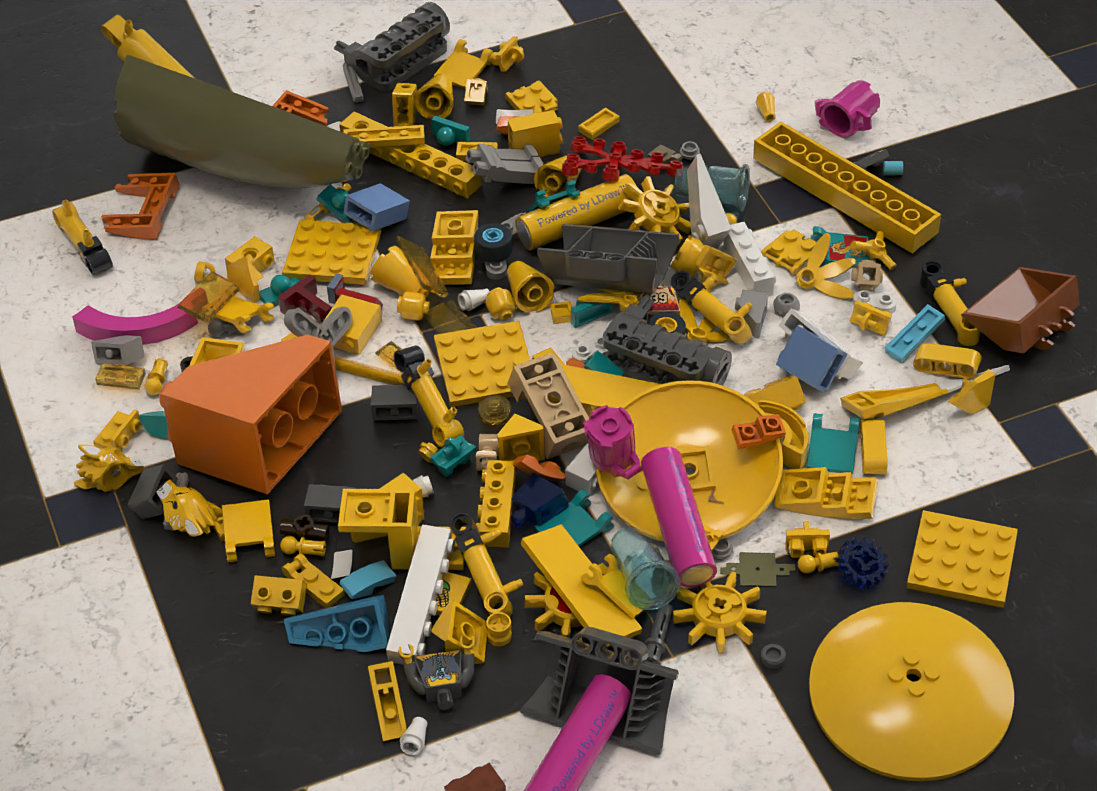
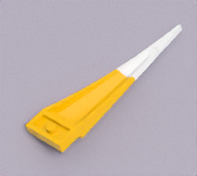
[840,365,1010,420]

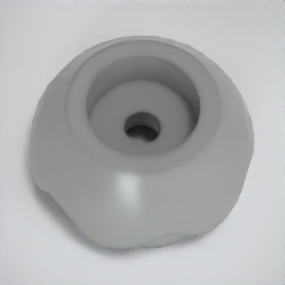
[773,293,800,317]

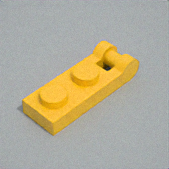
[281,553,345,608]

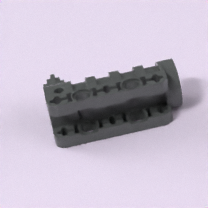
[334,2,450,92]
[603,295,732,385]

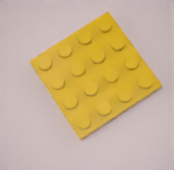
[282,220,381,285]
[434,321,530,407]
[906,510,1018,608]

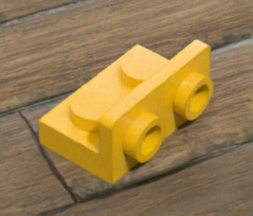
[93,409,142,451]

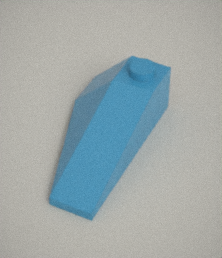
[284,595,390,652]

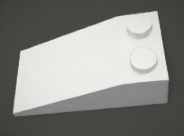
[687,154,732,247]

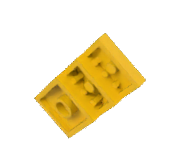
[429,210,478,285]
[774,467,878,519]

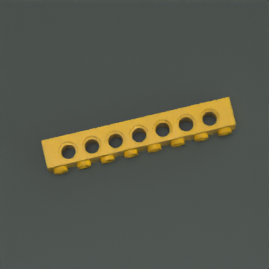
[339,112,482,198]

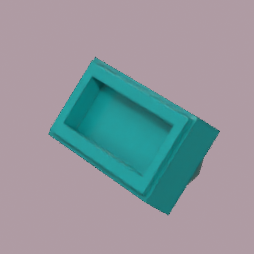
[431,116,470,146]
[316,184,353,223]
[259,275,299,307]
[571,293,612,328]

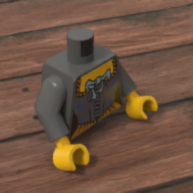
[398,635,475,710]

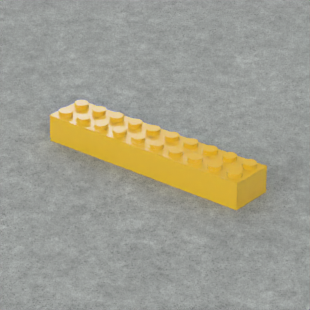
[753,121,941,254]

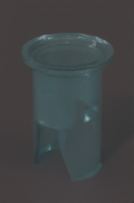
[675,164,750,211]
[611,526,681,610]

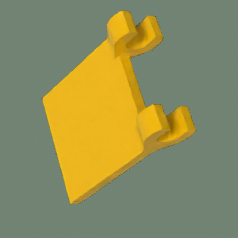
[434,39,493,89]
[201,295,274,333]
[222,499,275,562]
[581,554,654,619]

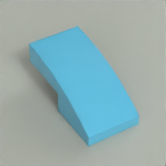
[340,560,396,599]

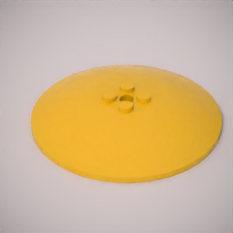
[596,380,783,542]
[809,602,1014,781]

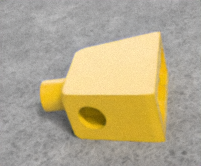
[392,83,417,127]

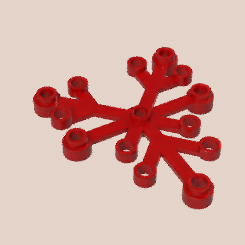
[561,136,684,181]

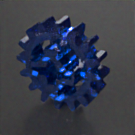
[835,537,889,589]

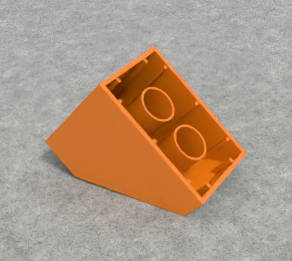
[159,334,342,494]

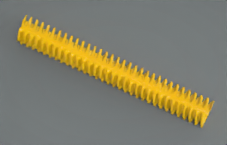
[334,356,405,385]

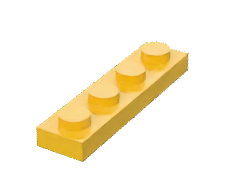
[343,125,425,147]

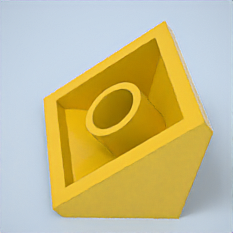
[497,414,545,461]

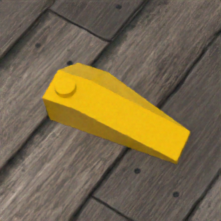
[744,375,806,411]

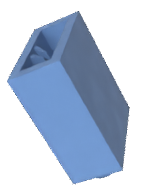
[343,183,410,231]
[776,326,848,393]

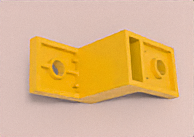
[338,489,466,570]

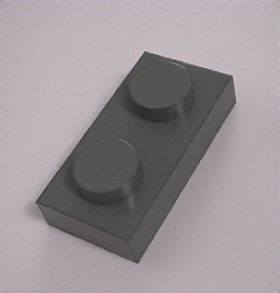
[853,149,889,171]

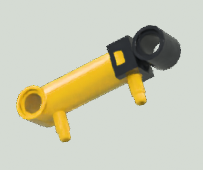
[52,200,113,275]
[920,260,980,346]
[670,271,753,344]
[393,345,464,447]
[449,512,524,617]

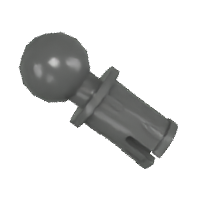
[208,320,249,337]

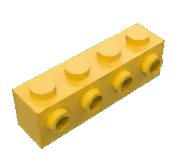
[476,460,516,548]

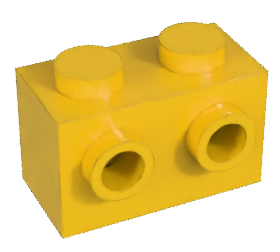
[251,575,307,616]

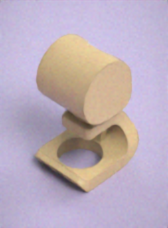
[476,434,498,471]

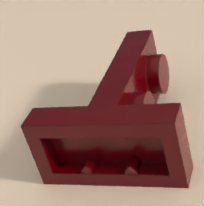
[278,274,332,322]

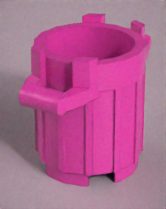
[814,80,880,137]
[582,405,642,480]

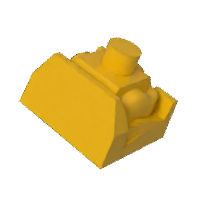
[189,337,245,366]

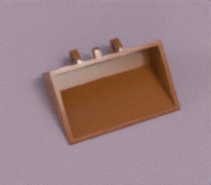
[961,267,1080,353]

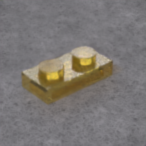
[95,363,146,390]

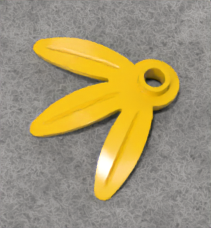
[796,233,856,299]
[577,288,642,312]
[678,299,739,344]

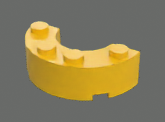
[756,400,809,469]

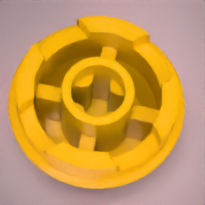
[669,235,704,278]

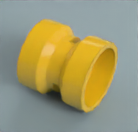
[486,612,512,647]

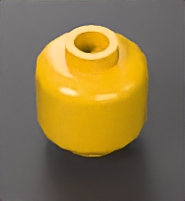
[485,287,517,321]
[397,291,430,321]

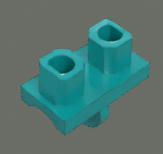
[430,435,476,477]

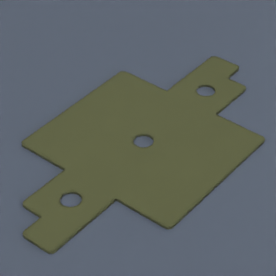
[720,552,795,586]

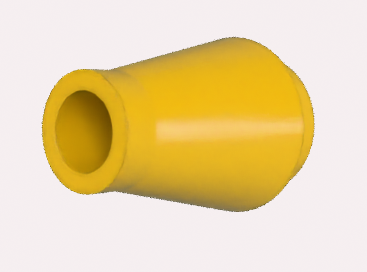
[756,92,776,122]

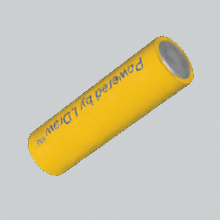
[515,174,638,251]

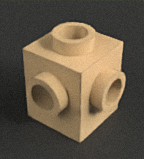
[851,260,883,291]

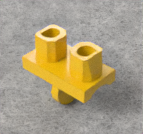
[490,36,525,72]
[849,300,892,336]
[785,521,830,558]

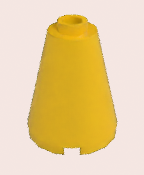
[415,73,454,119]
[534,155,582,197]
[370,246,429,297]
[507,261,555,313]

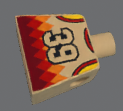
[640,282,680,321]

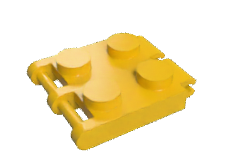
[504,80,558,114]
[761,229,817,275]

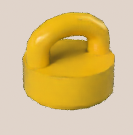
[194,261,215,283]

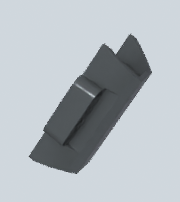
[537,224,680,293]
[520,627,679,755]

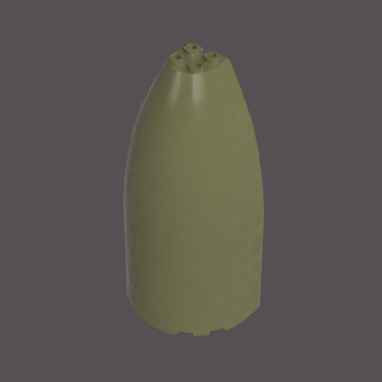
[114,55,370,188]

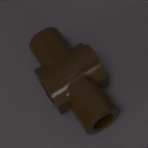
[279,514,329,542]

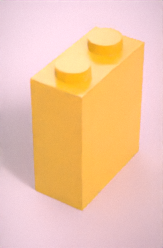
[508,110,563,157]
[322,295,382,355]

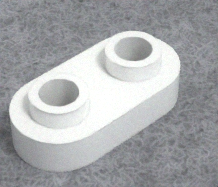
[853,290,897,313]
[572,337,608,363]

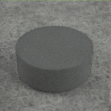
[760,644,786,669]

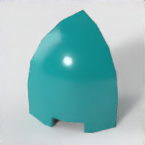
[584,350,624,376]
[139,411,168,438]

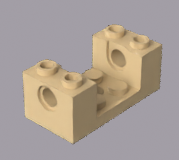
[507,352,589,459]

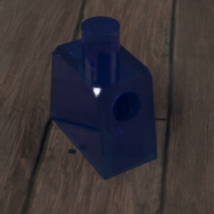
[511,473,569,527]

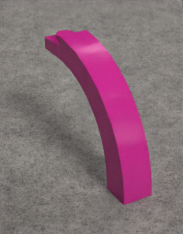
[72,289,207,345]

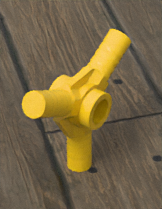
[851,231,897,270]

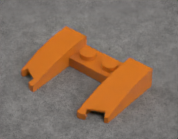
[273,90,329,126]
[101,173,180,239]

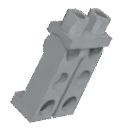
[465,143,544,184]

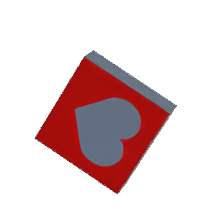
[327,274,345,304]

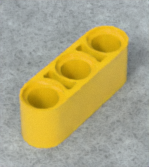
[913,343,982,379]
[860,419,888,475]

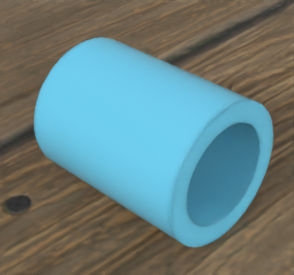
[883,161,903,175]

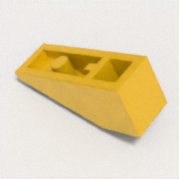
[367,661,407,742]

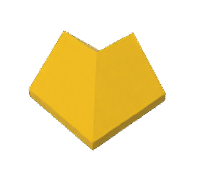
[431,600,488,664]

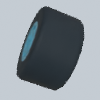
[474,223,512,263]

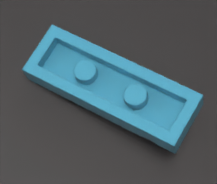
[885,304,945,363]

